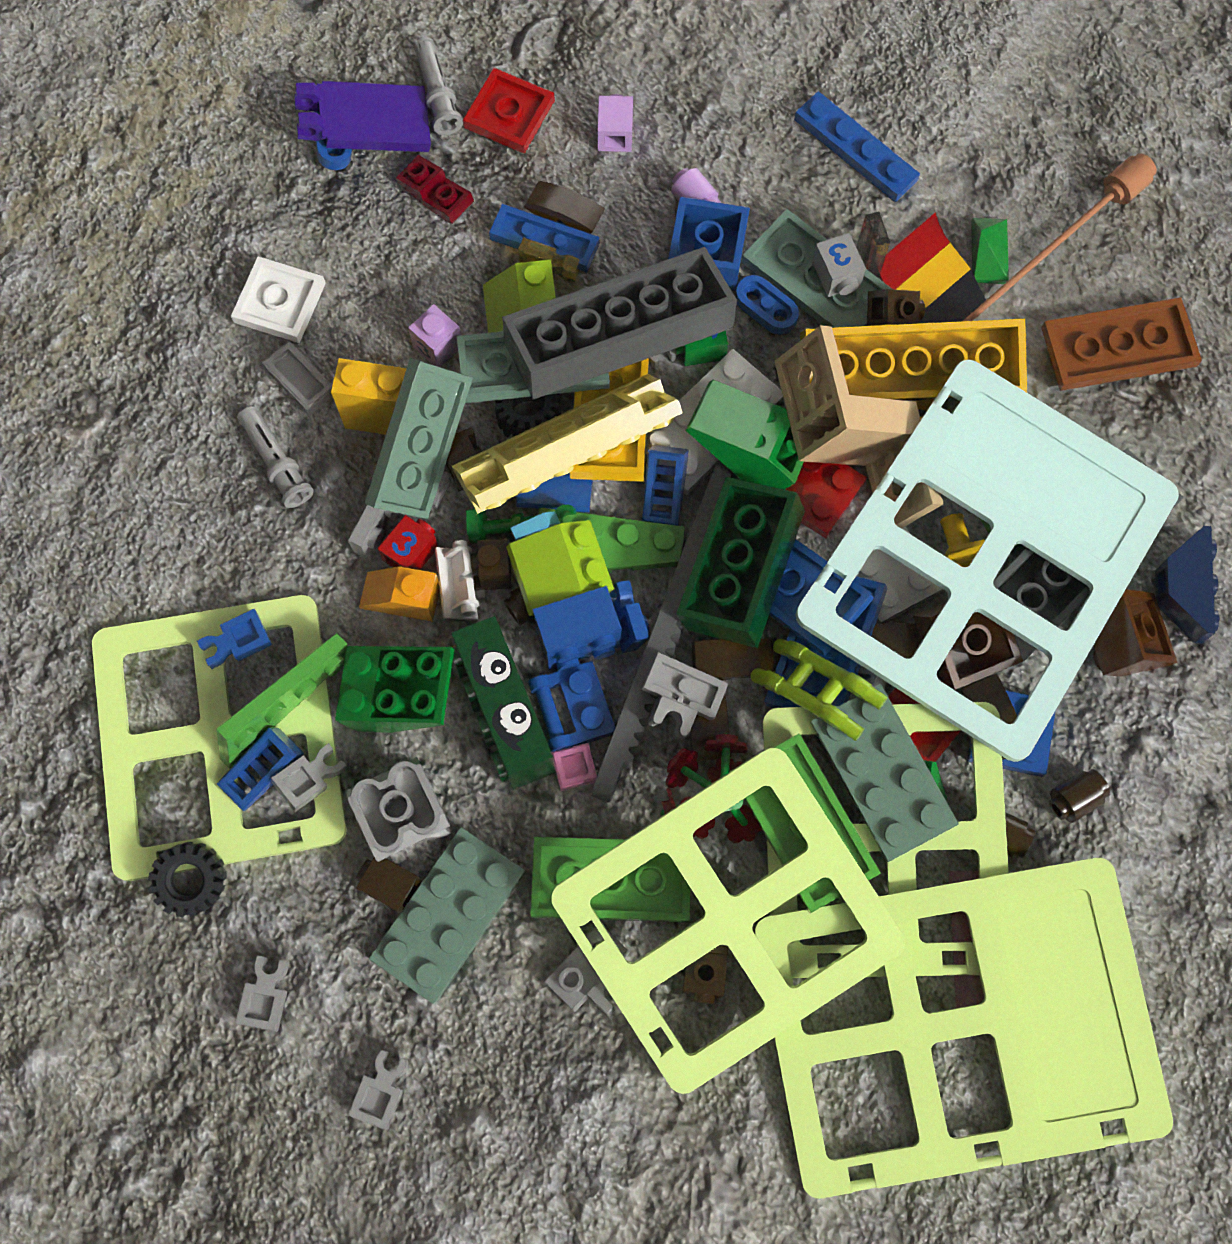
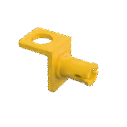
[940,513,985,567]

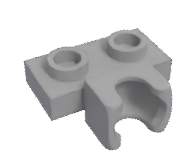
[641,652,728,739]
[545,927,629,1018]

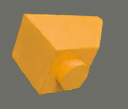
[359,567,440,622]

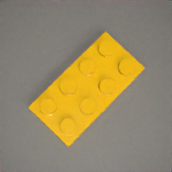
[570,358,649,482]

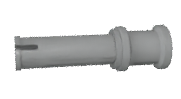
[413,37,463,135]
[237,406,314,508]

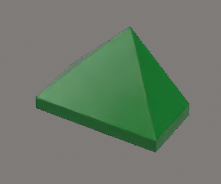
[971,218,1009,284]

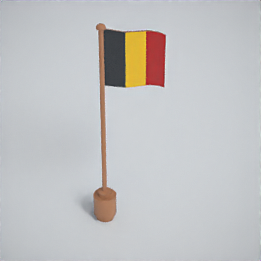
[876,153,1157,324]

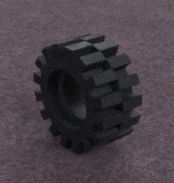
[495,394,561,438]
[148,842,227,917]

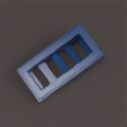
[642,445,689,526]
[217,728,304,811]

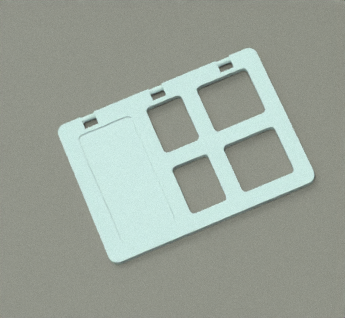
[796,360,1179,762]

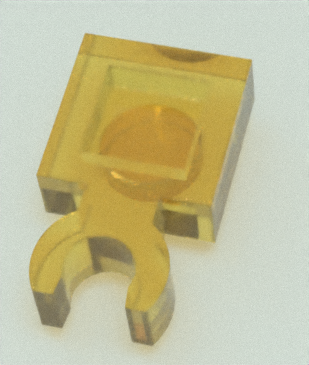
[518,237,580,282]

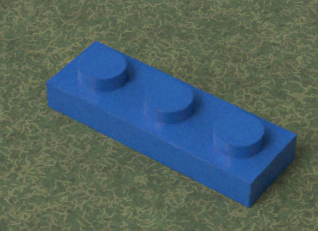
[489,204,600,273]

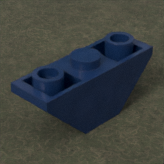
[1155,526,1220,644]

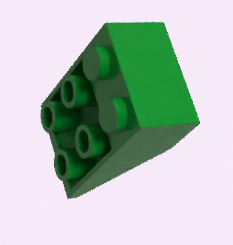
[685,379,804,490]
[335,646,454,733]

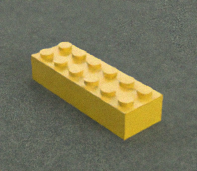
[800,318,1027,400]

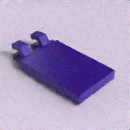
[294,81,431,152]

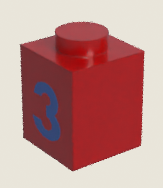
[377,515,438,570]

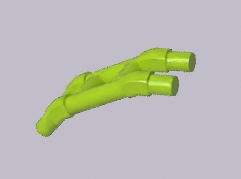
[751,639,888,741]

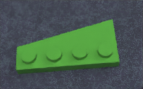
[538,508,685,573]
[216,633,347,769]

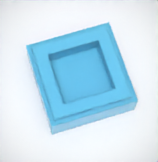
[511,511,560,540]

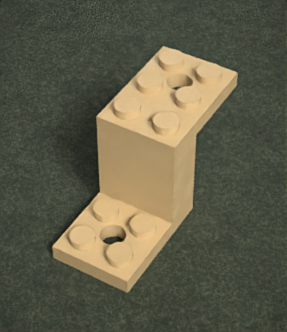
[775,325,943,529]

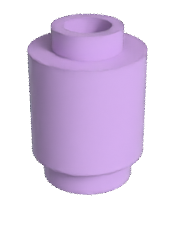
[671,168,721,203]

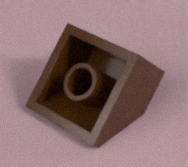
[1080,589,1178,677]
[913,602,1023,690]

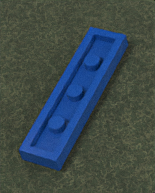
[794,91,920,202]

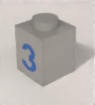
[812,233,866,297]

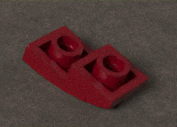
[396,155,474,224]

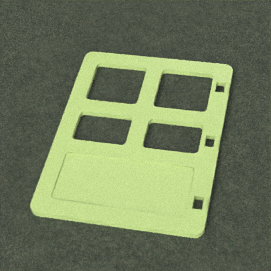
[755,858,1173,1199]

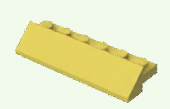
[452,374,683,514]

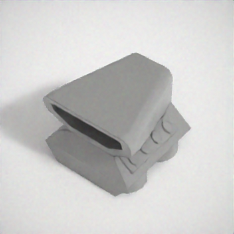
[345,757,453,862]

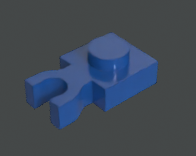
[609,580,650,653]
[197,609,273,669]

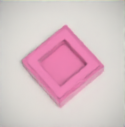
[551,743,597,791]

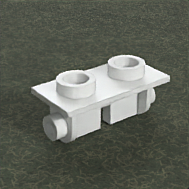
[435,540,479,620]

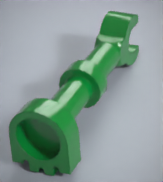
[466,504,576,544]

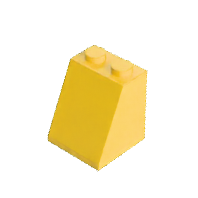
[331,358,407,435]

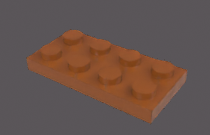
[1041,297,1202,391]

